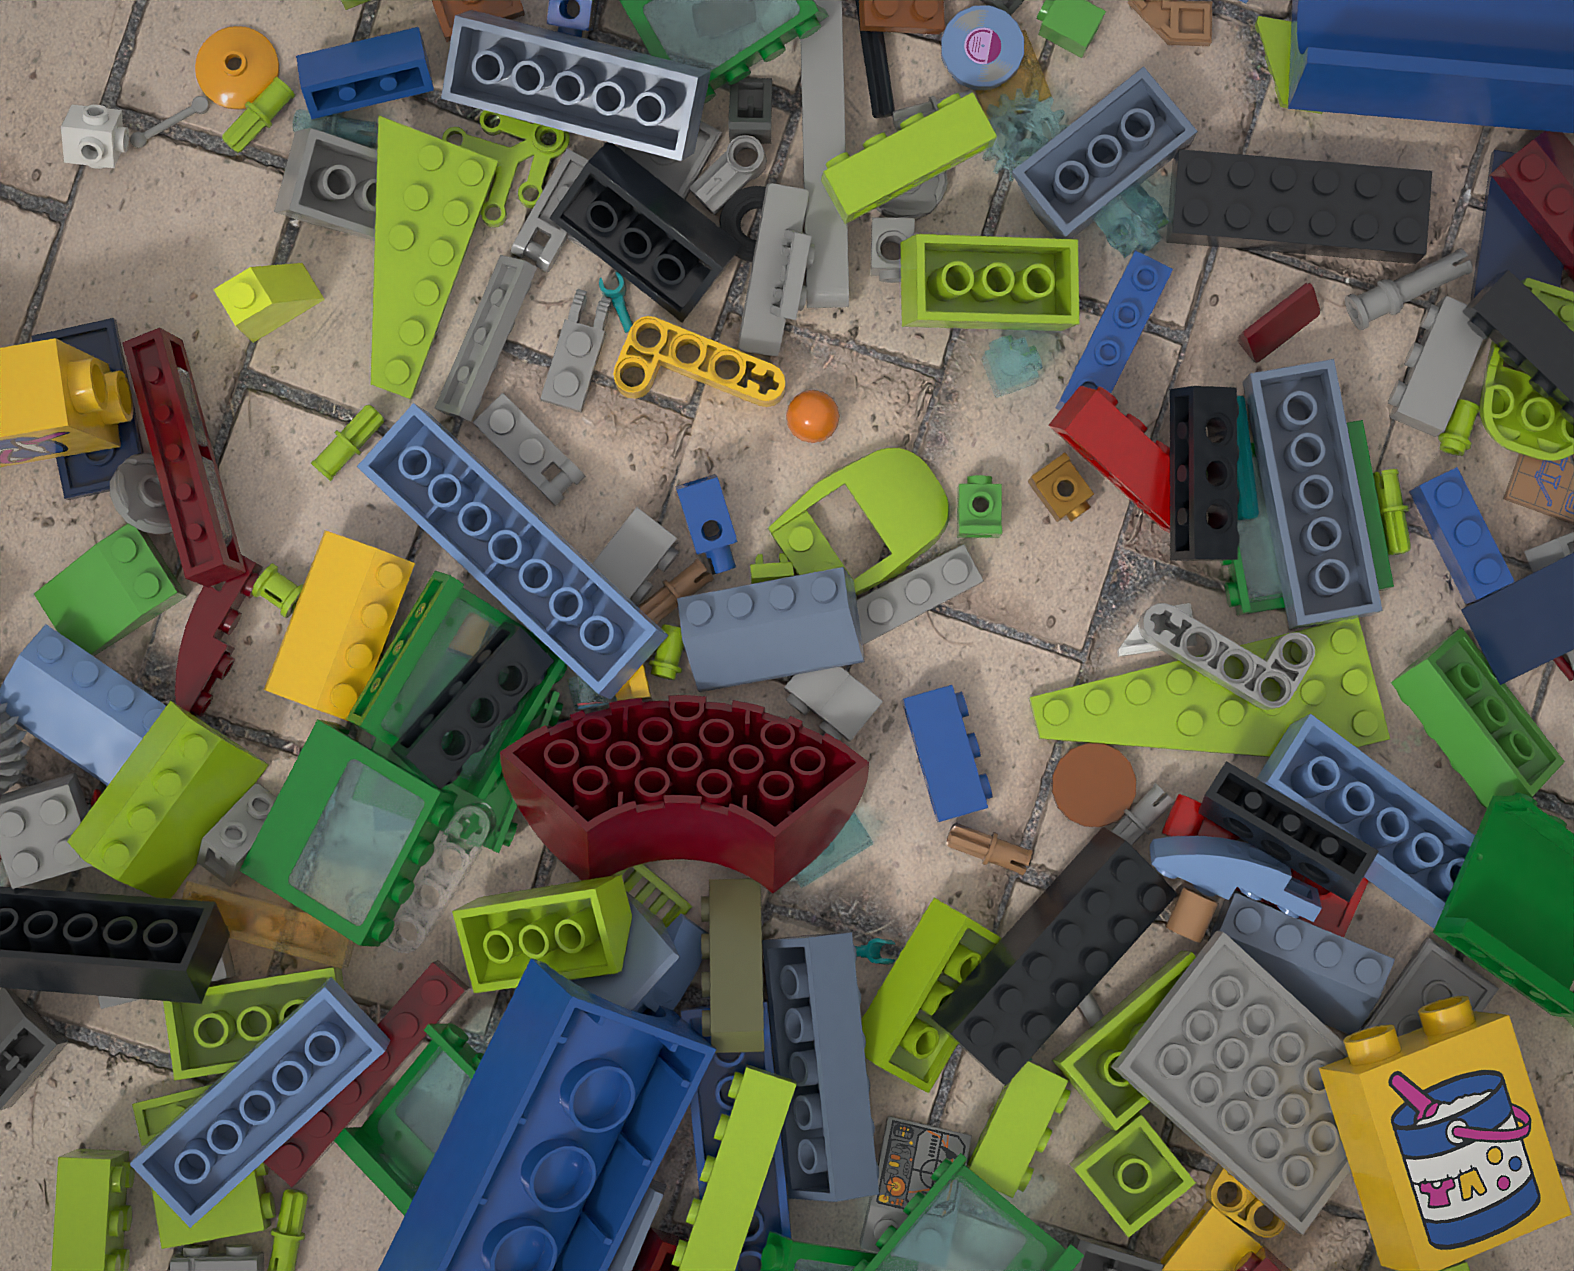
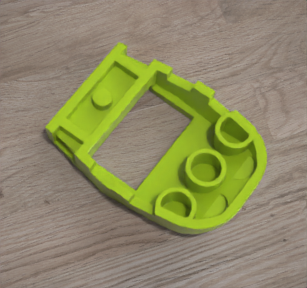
[1479,277,1574,461]
[767,448,949,596]

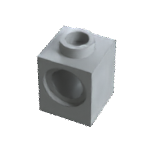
[870,217,915,283]

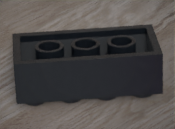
[550,142,742,323]

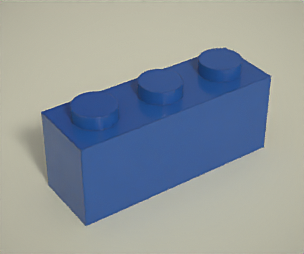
[296,27,434,120]
[1409,467,1515,604]
[902,685,993,823]

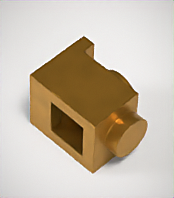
[1028,452,1094,522]

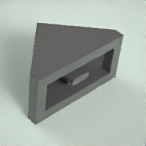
[729,78,772,144]

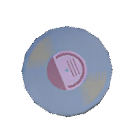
[941,5,1024,90]

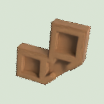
[1127,0,1212,46]

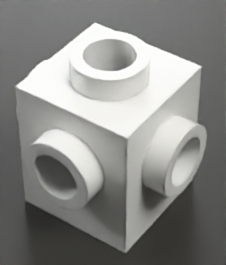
[61,104,129,169]

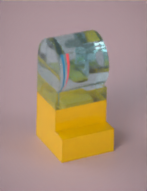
[567,663,652,713]

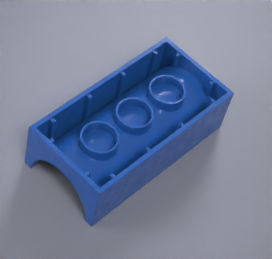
[1288,0,1574,133]
[378,958,716,1271]

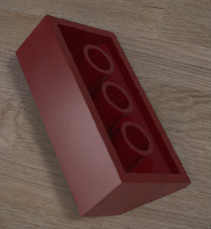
[1488,131,1574,282]

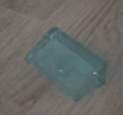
[795,812,874,888]

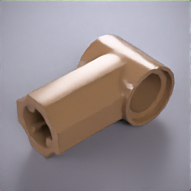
[1166,887,1219,943]

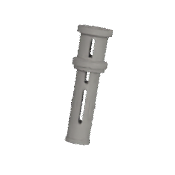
[1345,248,1472,330]

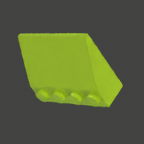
[67,700,269,899]

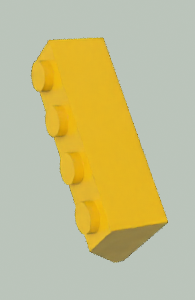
[264,530,415,721]

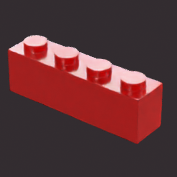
[1048,386,1170,533]

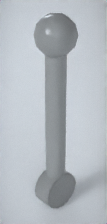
[130,96,210,148]

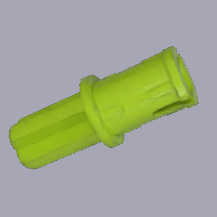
[222,77,295,153]
[311,404,385,481]
[1373,469,1411,555]
[267,1189,308,1271]

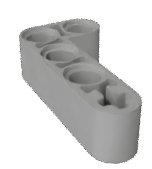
[1138,603,1315,710]

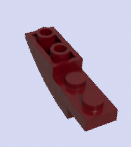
[175,554,263,717]

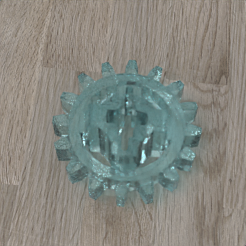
[983,88,1068,181]

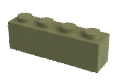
[701,878,764,1053]

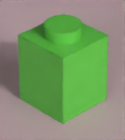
[1036,0,1106,58]

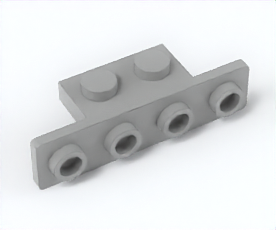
[737,183,815,356]

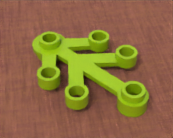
[442,110,570,228]

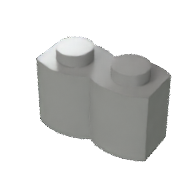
[784,667,883,742]

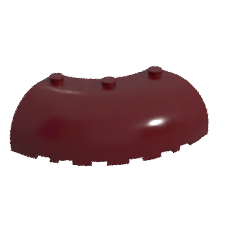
[500,695,869,894]

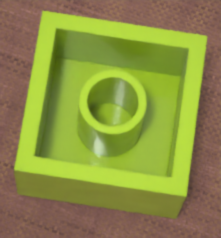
[1069,1112,1196,1238]

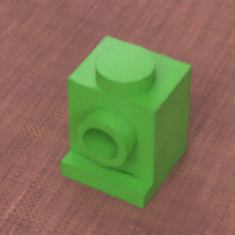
[957,475,1002,538]

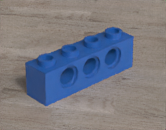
[1055,250,1173,410]

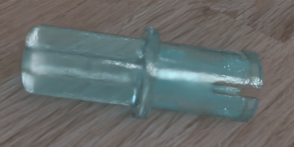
[292,109,378,149]

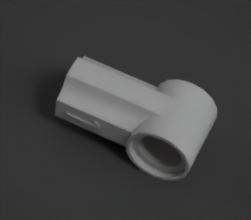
[689,135,767,215]

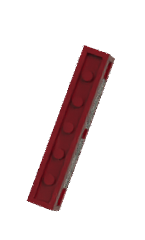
[122,327,246,588]

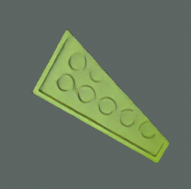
[371,116,499,399]

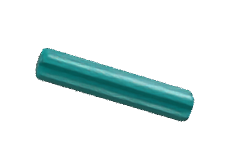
[1237,395,1259,521]

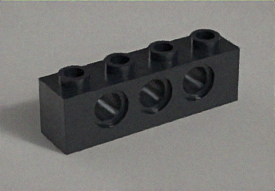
[1169,386,1240,561]
[391,622,554,789]
[1198,761,1379,902]

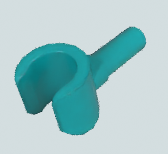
[599,272,633,333]
[855,938,896,965]

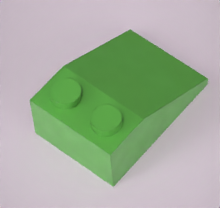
[34,523,187,656]

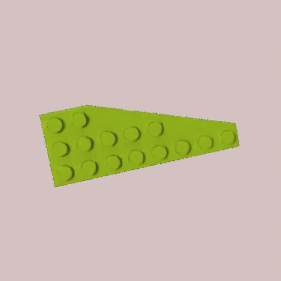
[1029,618,1390,757]

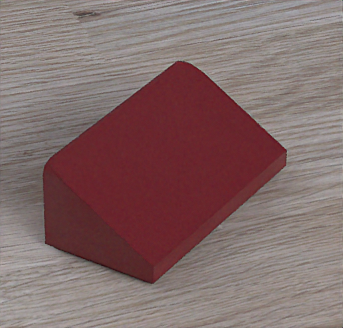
[1237,283,1320,363]

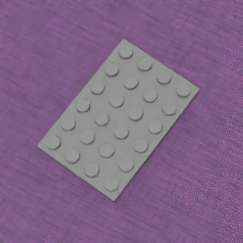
[1111,931,1351,1235]

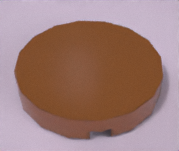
[1051,743,1136,827]

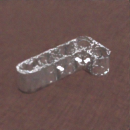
[349,802,497,953]

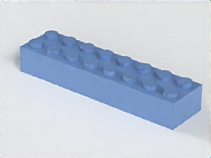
[357,403,668,699]

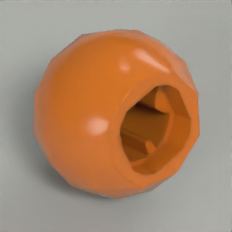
[786,390,840,443]

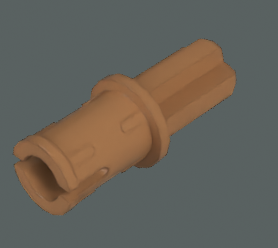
[638,558,714,624]
[946,823,1033,876]

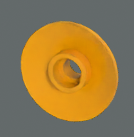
[195,26,279,109]

